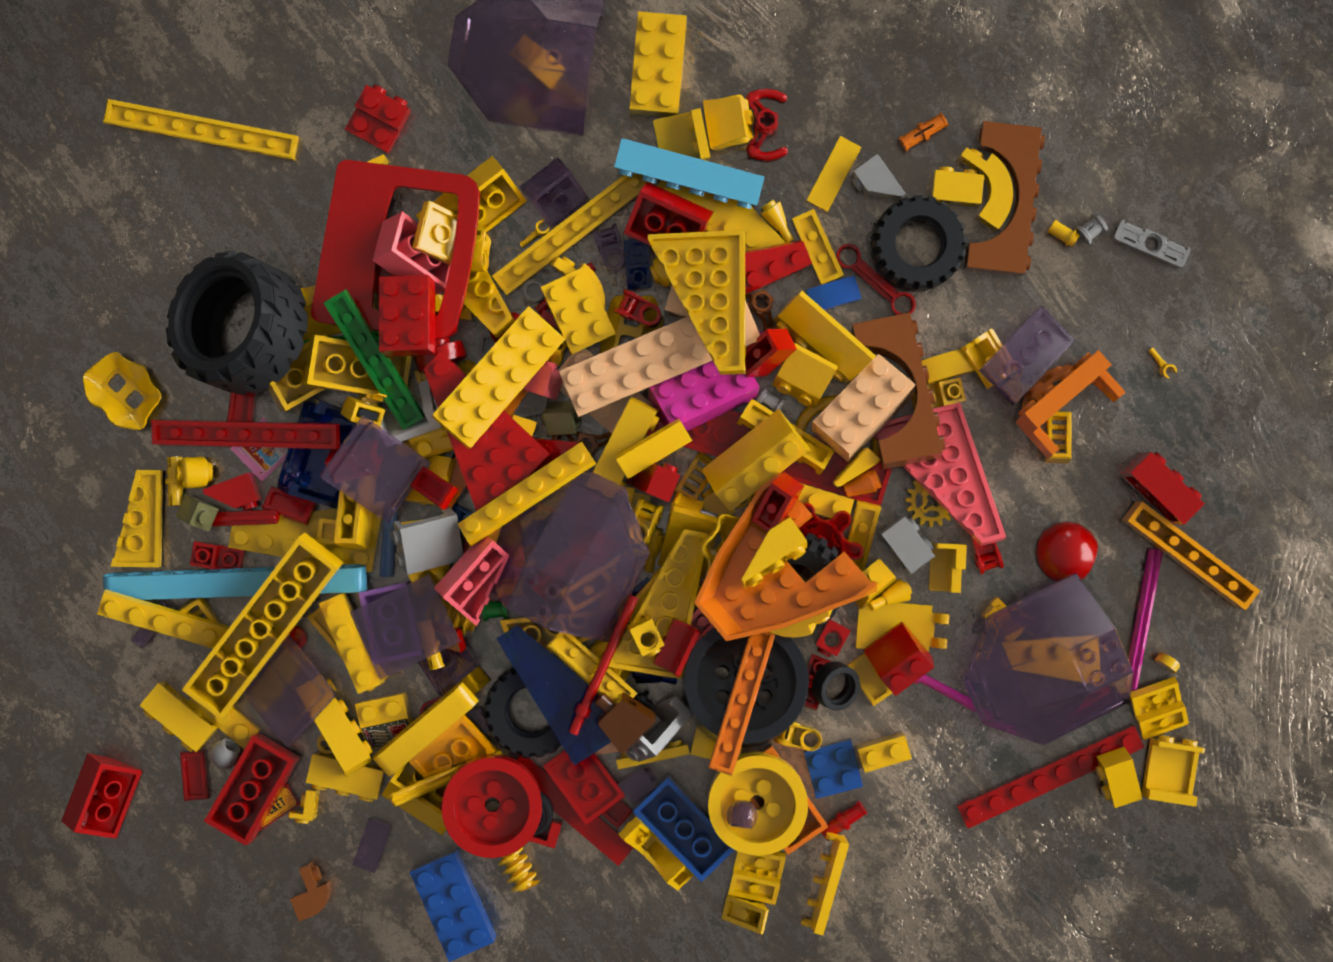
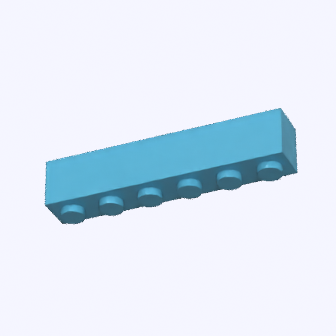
[614,138,765,209]

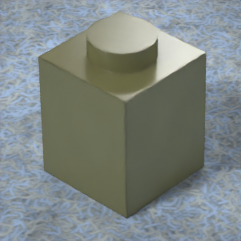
[542,401,582,435]
[176,494,219,531]

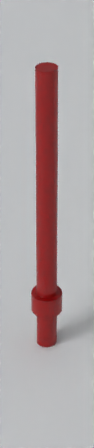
[568,595,639,736]

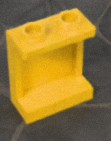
[1141,735,1205,807]

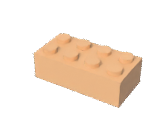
[812,354,916,463]

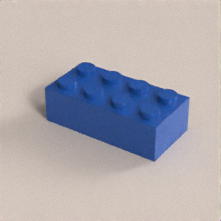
[633,774,734,882]
[409,847,497,962]

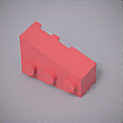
[434,536,510,626]

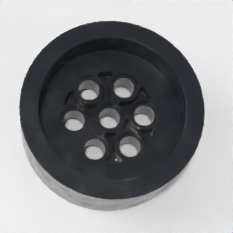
[682,627,809,748]

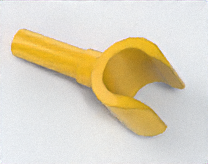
[519,220,550,248]
[1148,348,1177,379]

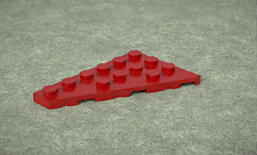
[424,351,550,511]

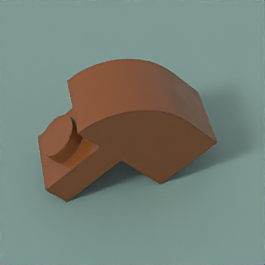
[290,861,332,922]

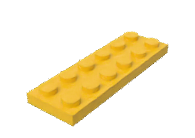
[431,306,565,449]

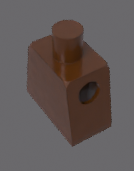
[594,692,656,754]

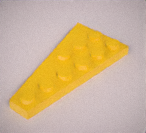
[228,501,385,573]
[609,528,708,679]

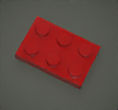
[543,737,626,826]

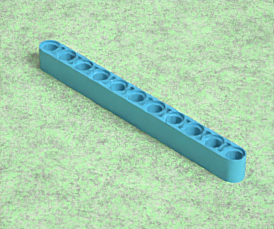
[102,564,368,600]

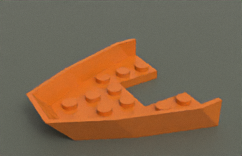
[694,472,878,641]

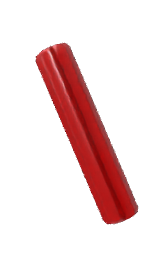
[212,510,280,527]

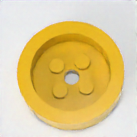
[708,752,808,856]

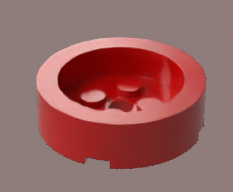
[442,754,542,858]

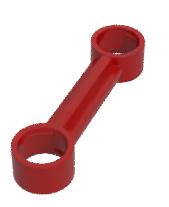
[836,244,916,315]

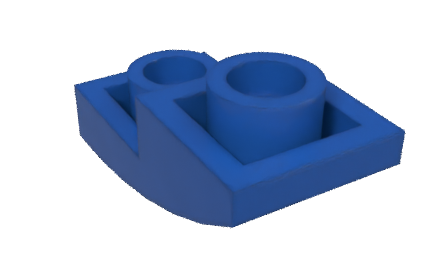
[805,276,862,311]

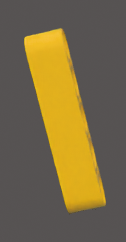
[372,681,478,777]

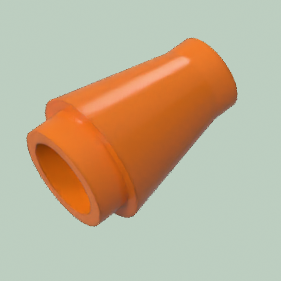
[844,469,882,497]

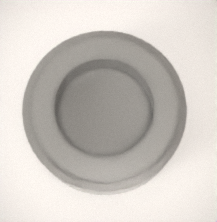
[522,279,544,304]

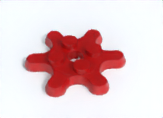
[791,502,864,575]

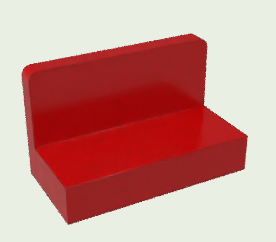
[653,617,700,677]

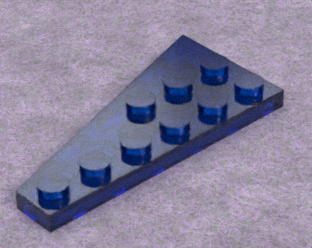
[496,625,611,766]

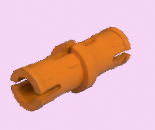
[898,112,948,151]

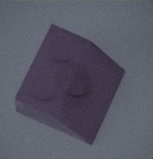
[519,157,590,229]

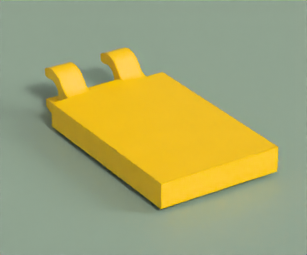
[855,603,950,652]

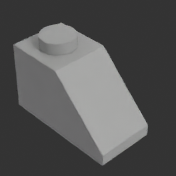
[852,154,906,200]

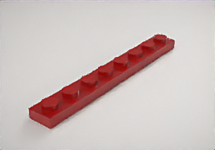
[151,419,340,449]
[956,724,1145,829]

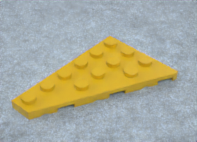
[648,230,745,375]

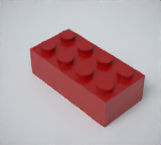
[204,733,301,846]

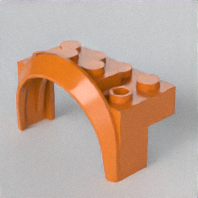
[1015,350,1126,459]

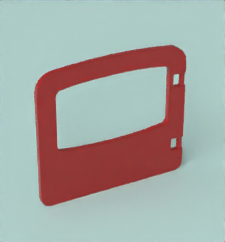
[311,160,480,339]

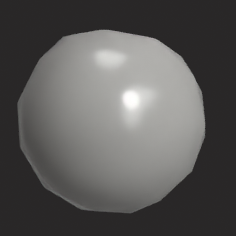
[210,738,241,769]

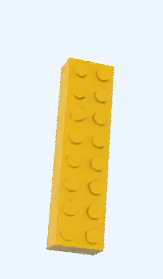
[182,532,344,720]

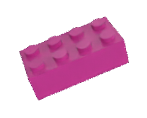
[648,361,760,431]

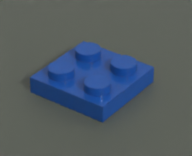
[804,739,863,799]

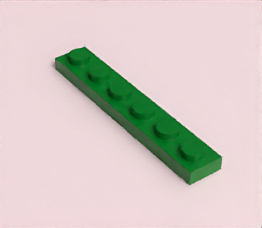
[324,289,425,430]

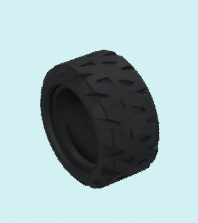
[166,251,308,395]

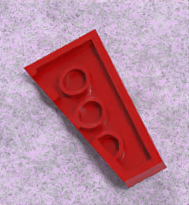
[745,240,812,294]

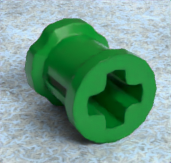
[482,597,508,622]

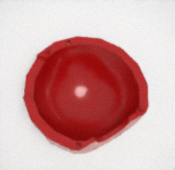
[1036,521,1098,584]

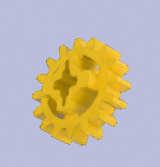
[904,481,951,527]

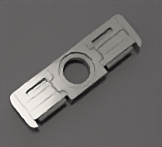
[1112,219,1190,268]

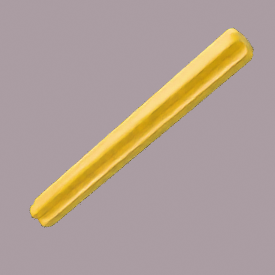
[389,748,503,806]

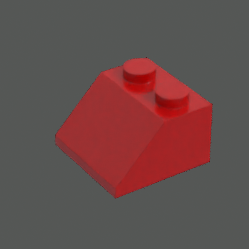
[864,621,935,696]

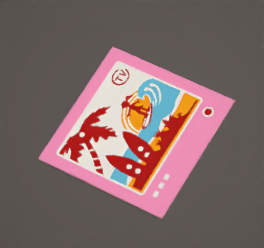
[231,417,295,482]

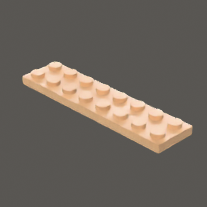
[559,301,760,417]

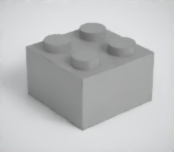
[877,516,935,574]

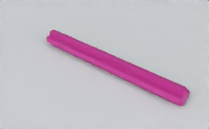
[1123,548,1163,692]

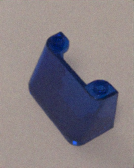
[277,397,373,509]

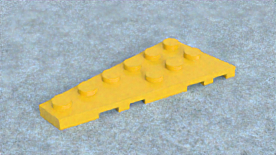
[657,159,786,252]

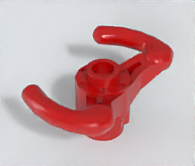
[746,88,788,161]

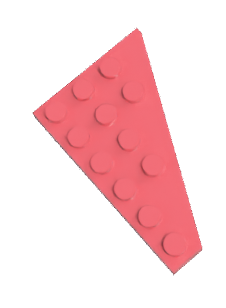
[874,402,1006,546]

